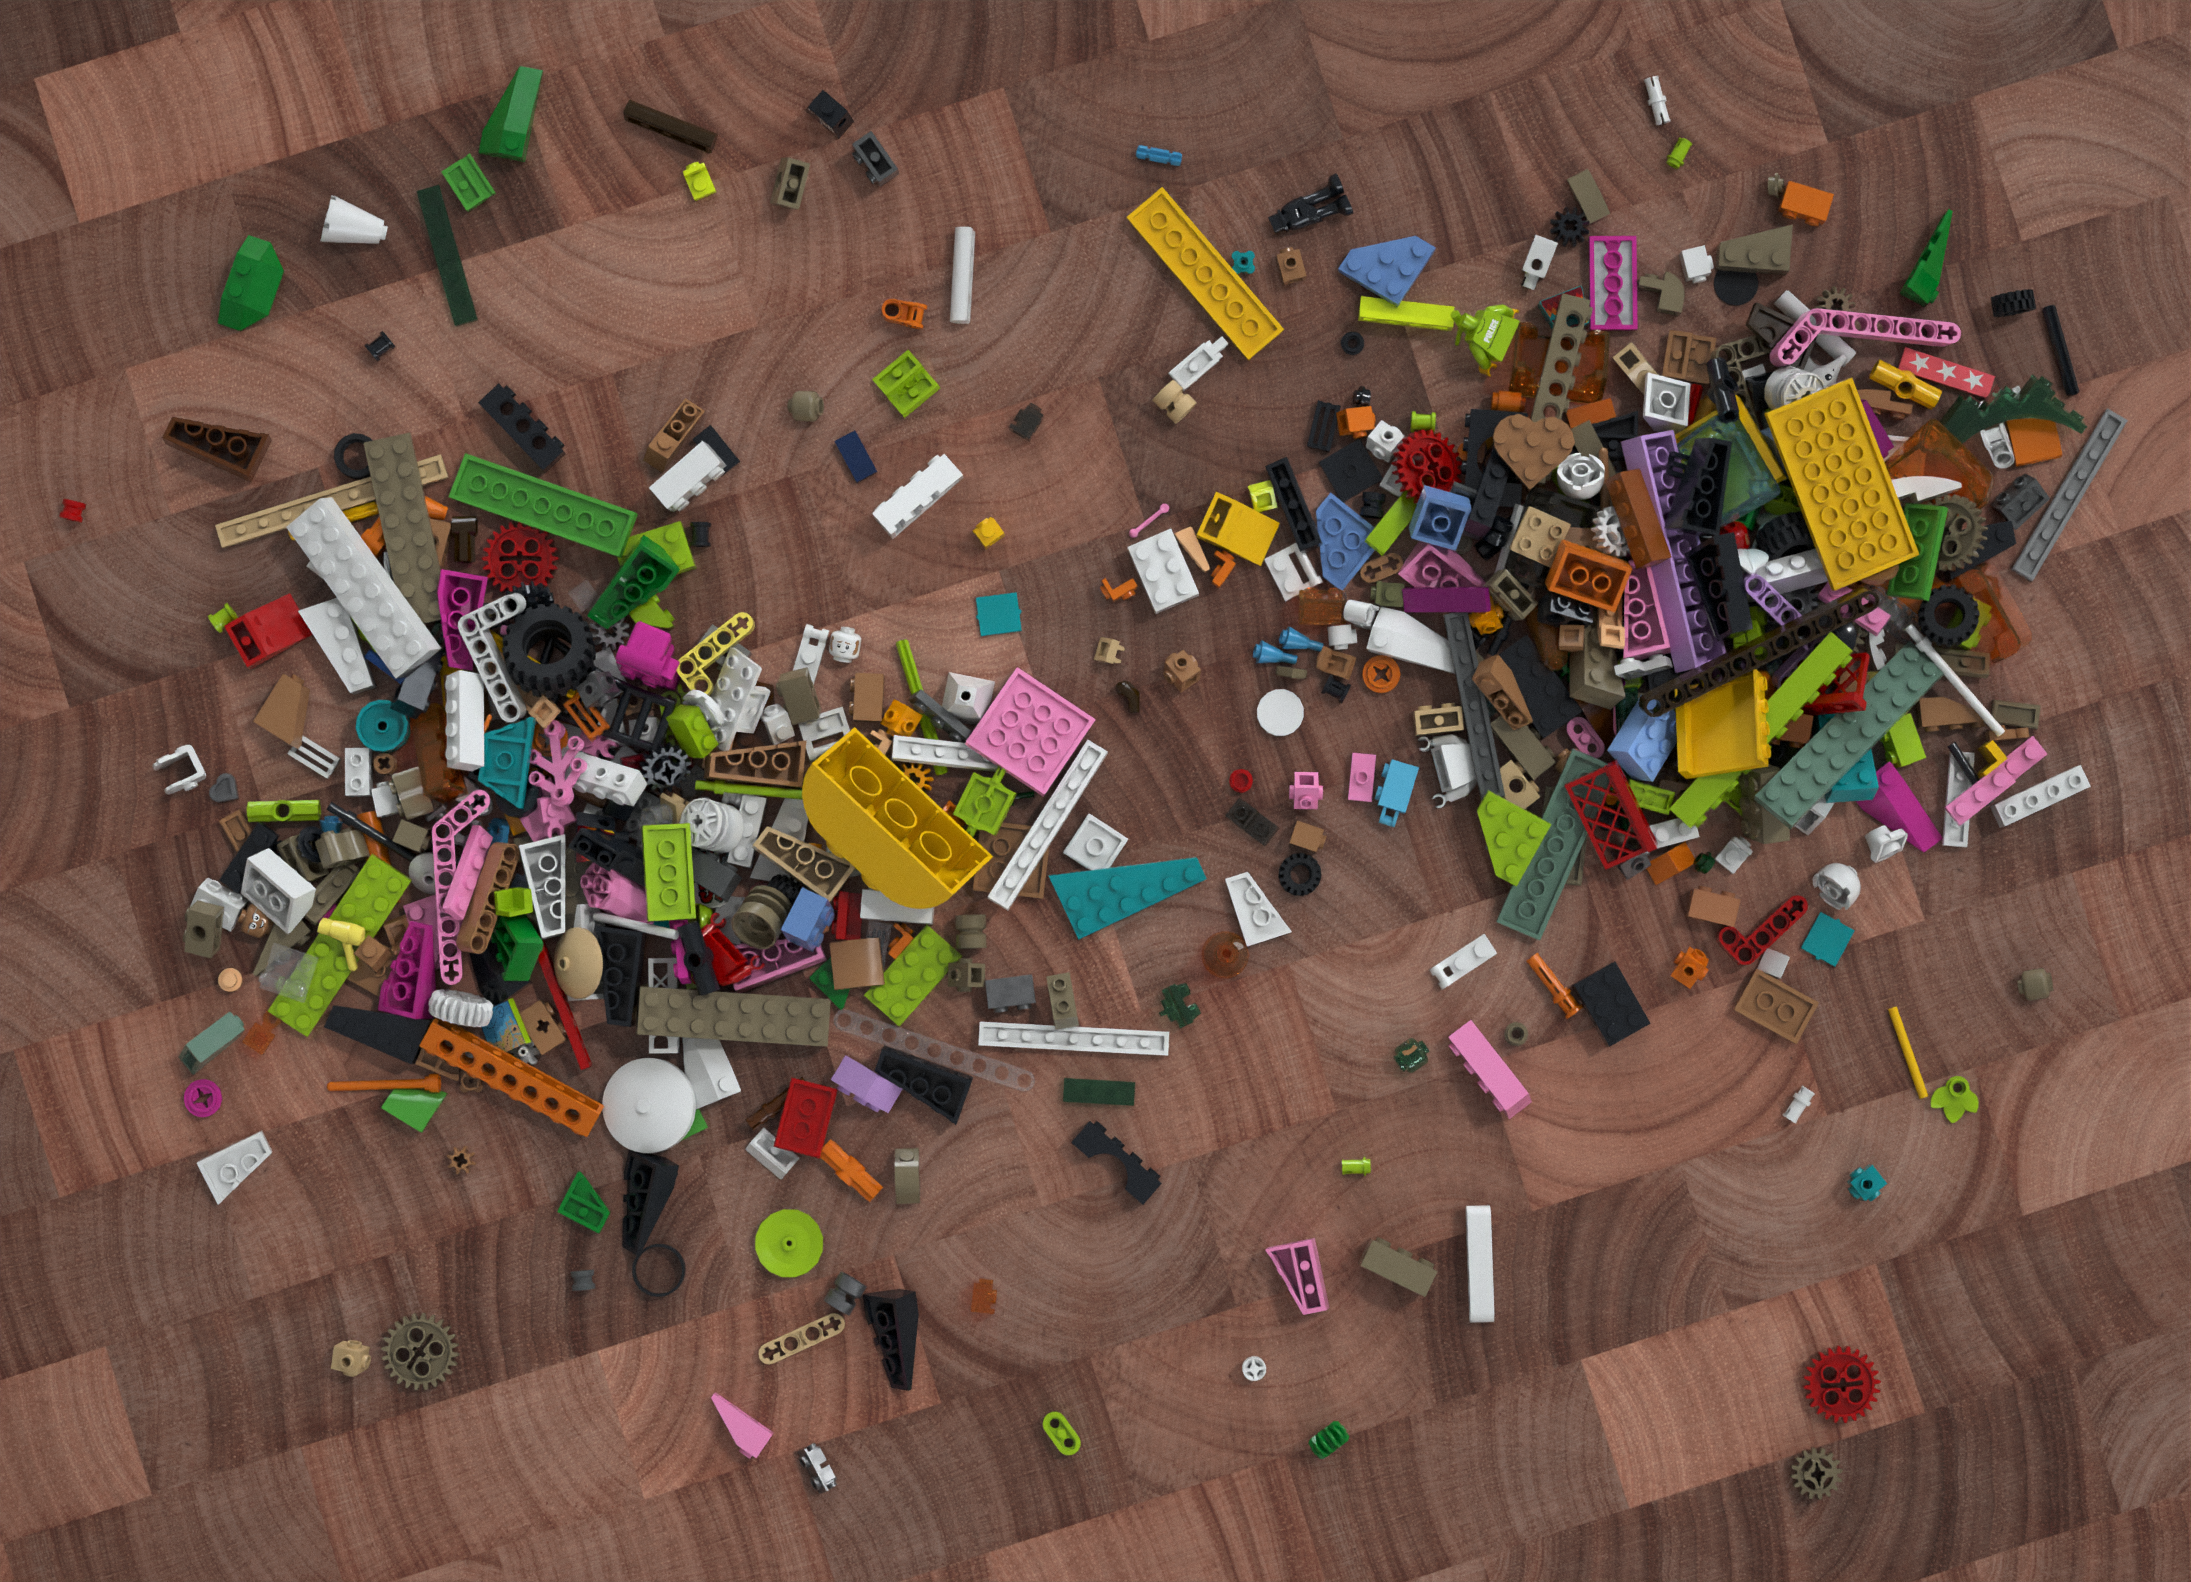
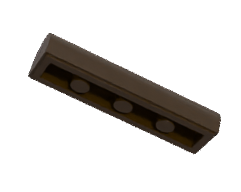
[623,100,718,154]

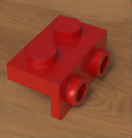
[832,891,862,940]

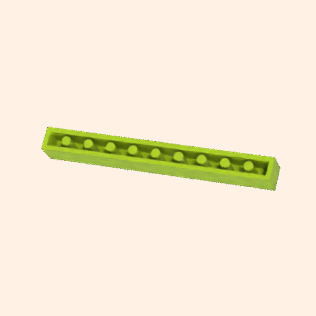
[1669,632,1853,829]

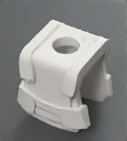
[152,745,206,795]

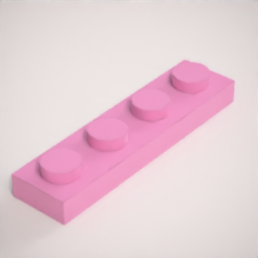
[442,825,493,920]

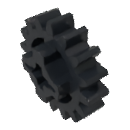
[506,581,554,620]
[639,742,691,793]

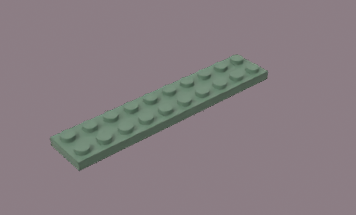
[1754,641,1944,830]

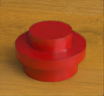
[1229,769,1253,793]

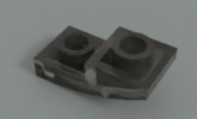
[1226,798,1279,847]

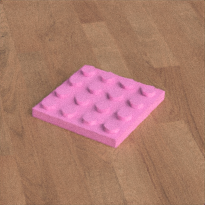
[965,667,1096,797]

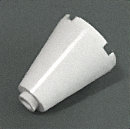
[320,195,388,244]

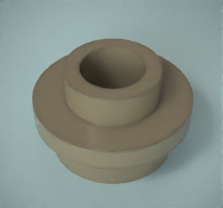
[1504,1022,1528,1046]

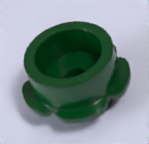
[1694,852,1715,874]

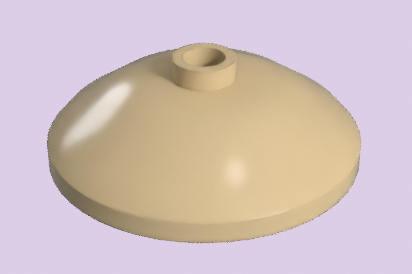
[553,927,603,999]

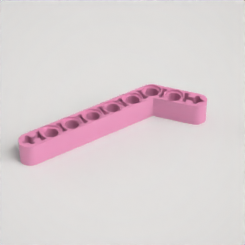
[1770,308,1961,368]
[432,790,490,985]

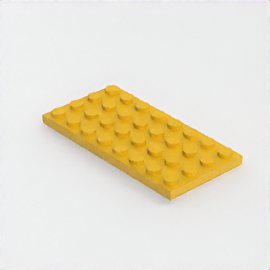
[1764,378,1919,591]

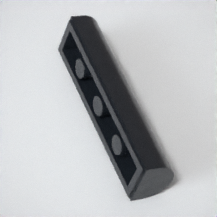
[1265,457,1323,553]

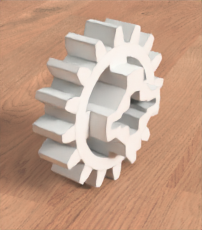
[1591,506,1630,558]

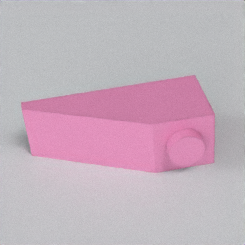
[711,1392,774,1459]

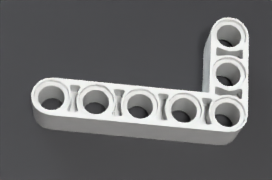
[458,593,526,722]

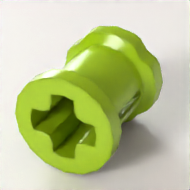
[1410,411,1436,433]
[208,603,238,633]

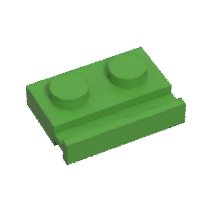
[441,153,496,212]

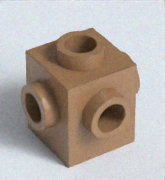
[1163,649,1201,693]

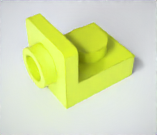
[683,162,716,201]

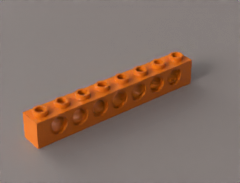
[420,1017,604,1137]

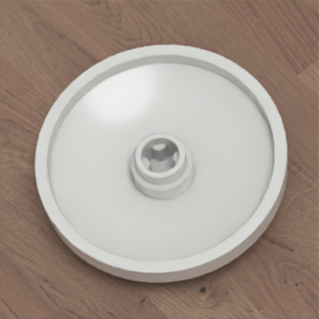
[602,1058,696,1153]

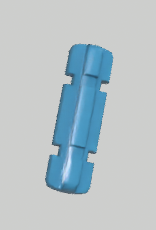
[1136,145,1182,166]

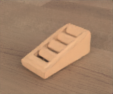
[1174,526,1210,573]

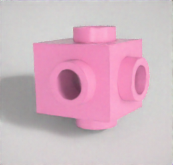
[1289,772,1323,809]

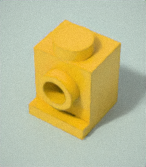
[972,517,1005,550]

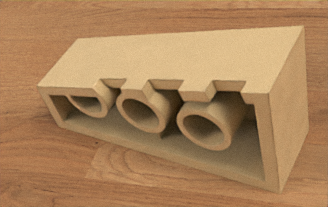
[752,826,856,902]

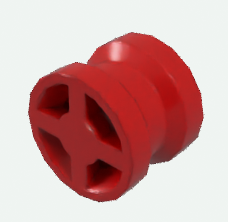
[59,499,86,523]

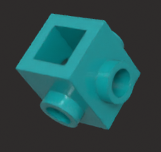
[1847,1164,1887,1202]

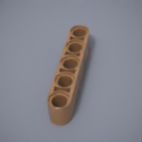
[456,842,520,954]

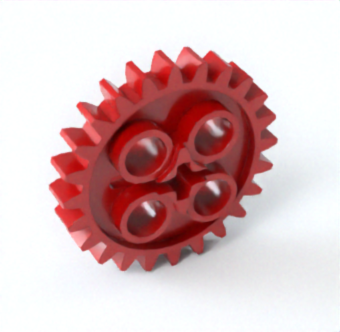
[1391,429,1462,504]
[482,522,559,593]
[1802,1345,1881,1423]

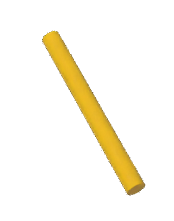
[1888,1006,1928,1099]

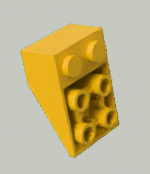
[1196,492,1280,566]

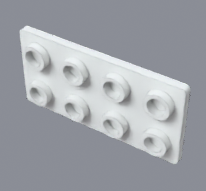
[710,647,771,751]

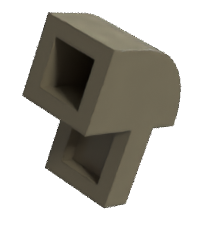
[1637,272,1685,316]
[894,1148,920,1204]

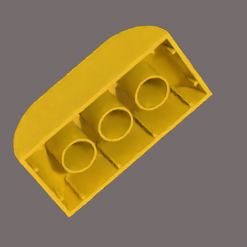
[802,727,993,909]

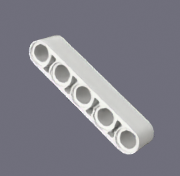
[1466,1205,1494,1323]

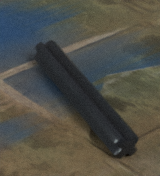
[2042,305,2079,396]

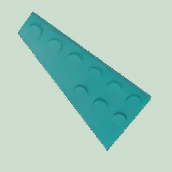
[1048,857,1207,940]

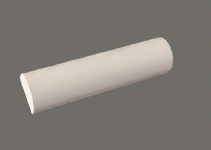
[950,227,975,324]
[1774,290,1856,367]

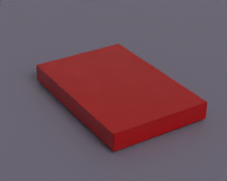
[773,1077,838,1159]

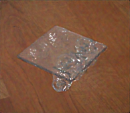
[259,943,319,1003]

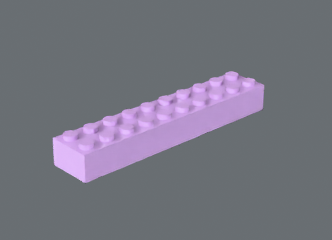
[1621,430,1726,673]

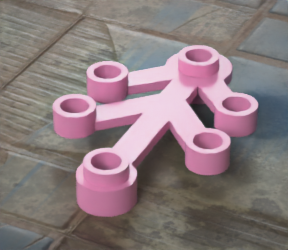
[529,720,587,807]

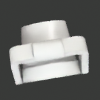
[1865,825,1908,863]

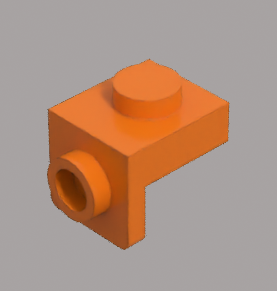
[1100,578,1138,602]

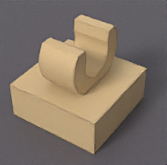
[1094,637,1125,664]

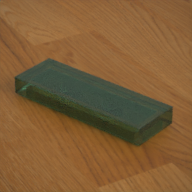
[1063,1078,1135,1106]

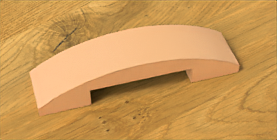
[1597,596,1625,649]
[488,652,561,729]

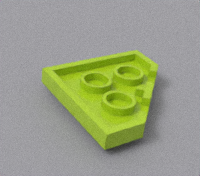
[1477,790,1551,887]

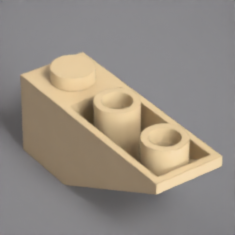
[1613,342,1658,395]

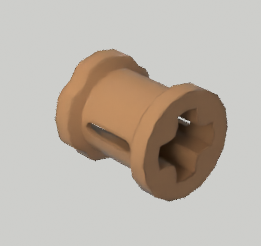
[373,753,398,775]

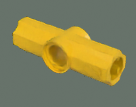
[1869,359,1942,410]

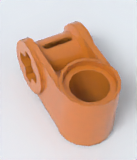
[881,299,928,330]

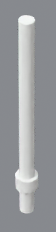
[1905,623,2005,737]

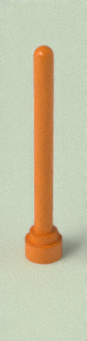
[327,1074,441,1093]

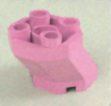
[580,862,655,924]

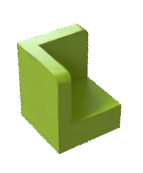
[494,887,533,917]

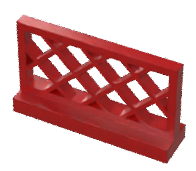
[1781,652,1870,716]
[1564,759,1658,870]

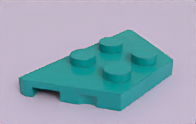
[478,717,536,809]

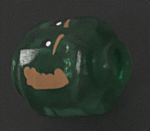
[1393,1038,1430,1073]

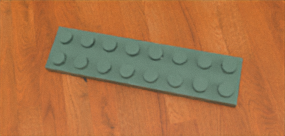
[1496,748,1609,940]

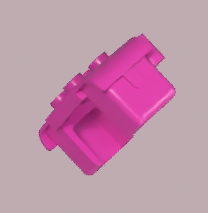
[616,621,683,691]

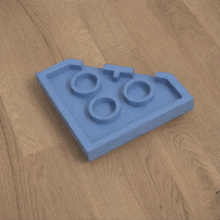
[1338,236,1436,307]
[1316,493,1375,592]

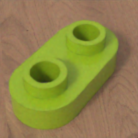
[1043,1411,1081,1455]

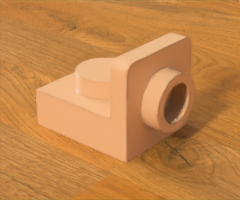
[870,729,893,756]

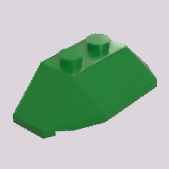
[218,235,284,331]

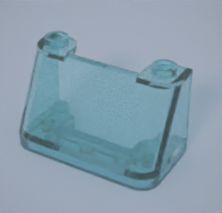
[1677,415,1780,527]

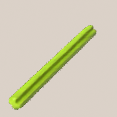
[896,639,948,776]

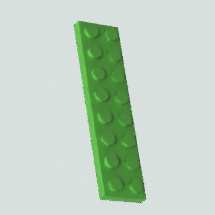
[449,453,638,558]

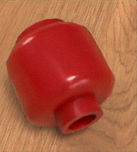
[1719,521,1750,549]

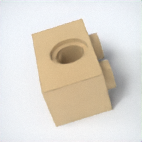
[1500,760,1540,809]

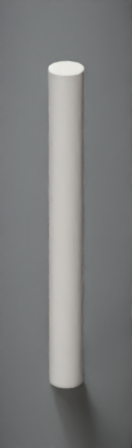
[593,911,679,940]

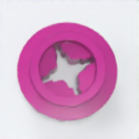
[184,1079,223,1117]

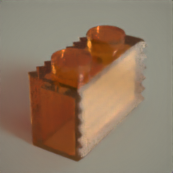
[1298,587,1347,625]

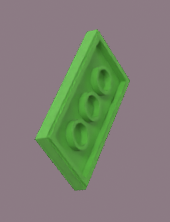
[1887,503,1948,601]

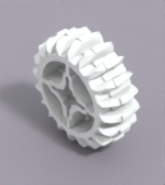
[428,989,493,1027]

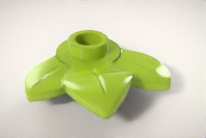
[1930,1076,1979,1123]

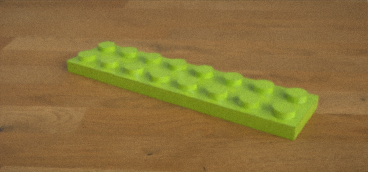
[268,853,412,1037]

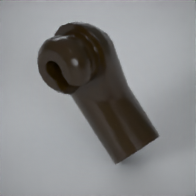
[1115,681,1140,713]

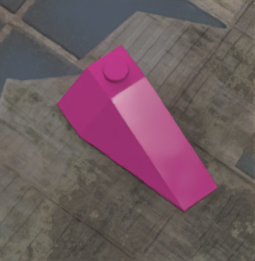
[1856,761,1942,853]
[378,921,436,1019]

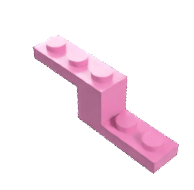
[1944,736,2047,826]

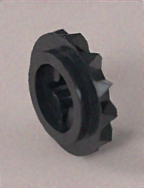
[296,826,324,864]

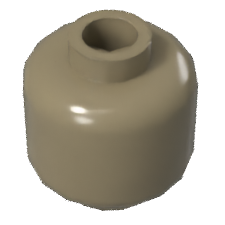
[787,391,824,422]
[2017,968,2054,1001]

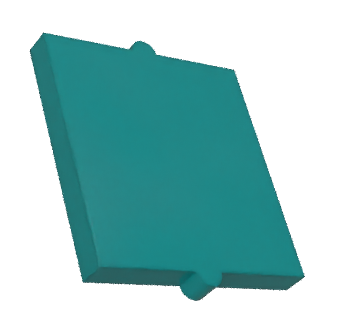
[976,592,1022,636]
[1801,912,1855,967]

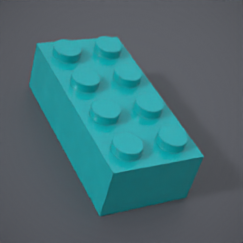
[1812,713,1879,803]

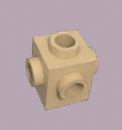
[331,1340,371,1377]

